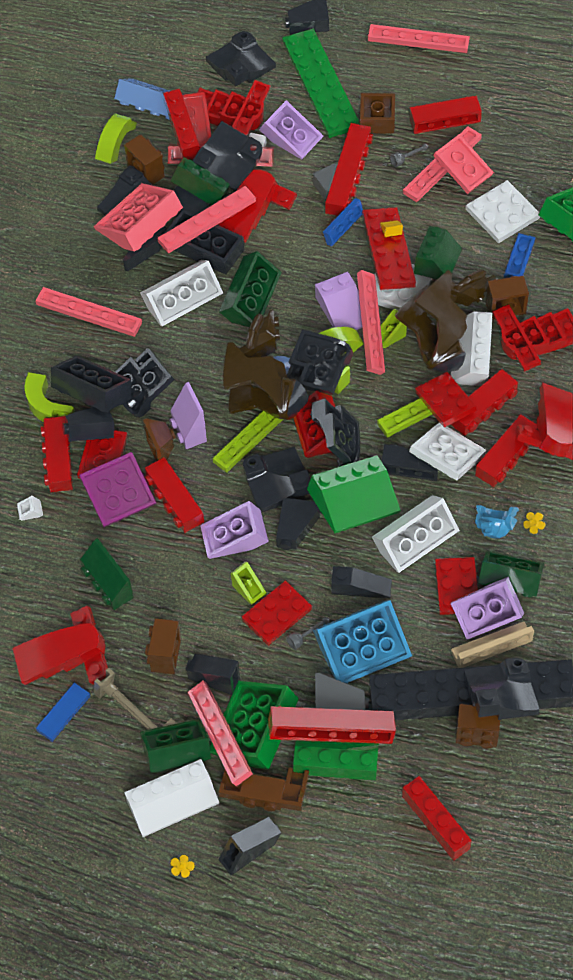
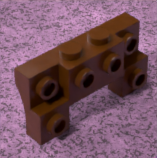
[219,760,309,812]

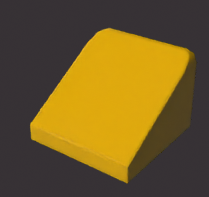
[380,220,403,237]

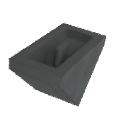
[313,163,337,201]

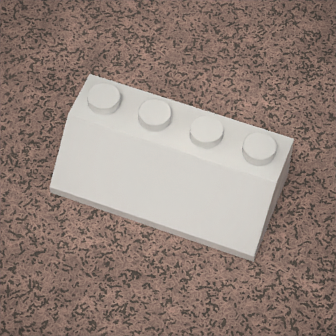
[140,260,223,326]
[451,312,492,386]
[372,495,460,573]
[124,759,219,837]

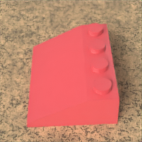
[93,183,183,252]

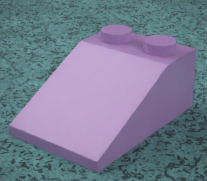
[259,100,323,160]
[315,272,362,330]
[169,382,207,449]
[200,501,269,559]
[451,577,524,639]

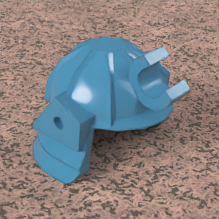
[475,505,519,539]

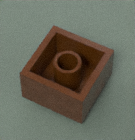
[360,93,395,134]
[124,134,165,185]
[486,275,529,320]
[145,618,182,675]
[456,704,500,749]

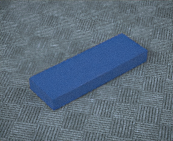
[323,198,363,246]
[504,233,536,278]
[36,683,90,742]

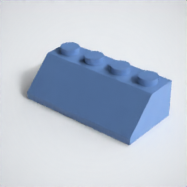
[114,78,170,120]

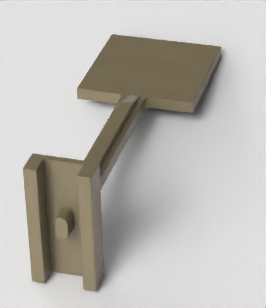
[94,668,179,773]

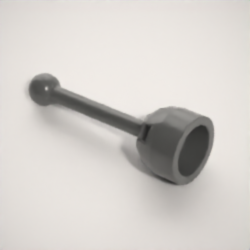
[390,143,429,167]
[286,617,330,650]

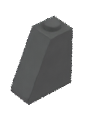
[315,673,369,710]

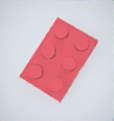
[433,134,494,194]

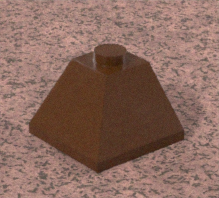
[143,419,175,461]

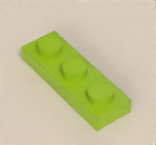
[377,399,432,438]

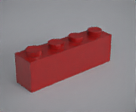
[163,88,200,160]
[409,95,482,134]
[451,369,518,436]
[475,414,539,487]
[41,416,73,493]
[144,457,204,533]
[402,776,472,861]

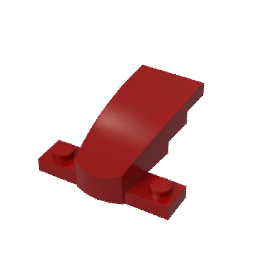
[197,80,271,136]
[217,170,297,244]
[492,305,573,372]
[516,383,573,460]
[13,606,108,685]

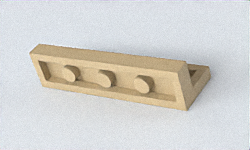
[451,622,534,668]

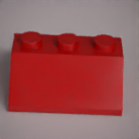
[293,391,335,458]

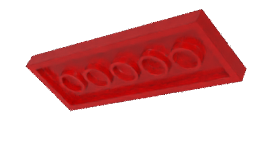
[362,207,416,290]

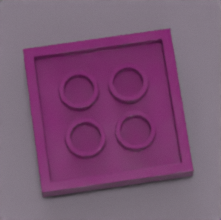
[79,452,156,528]

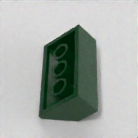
[219,251,282,327]

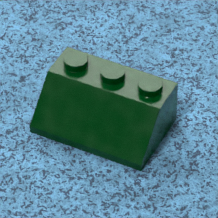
[171,157,230,205]
[414,226,462,279]
[80,538,134,610]
[478,551,544,597]
[140,719,211,773]

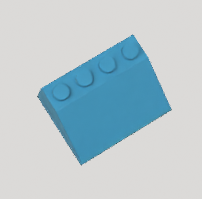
[313,600,412,683]

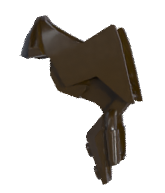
[395,269,496,372]
[223,309,309,421]

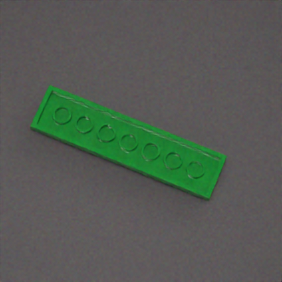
[282,28,360,138]

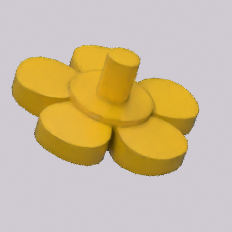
[523,512,545,534]
[170,855,195,878]

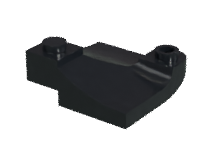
[206,31,276,87]
[193,121,263,191]
[97,165,153,216]
[287,329,353,395]
[115,348,175,418]
[310,399,360,467]
[243,446,311,513]
[463,658,540,720]

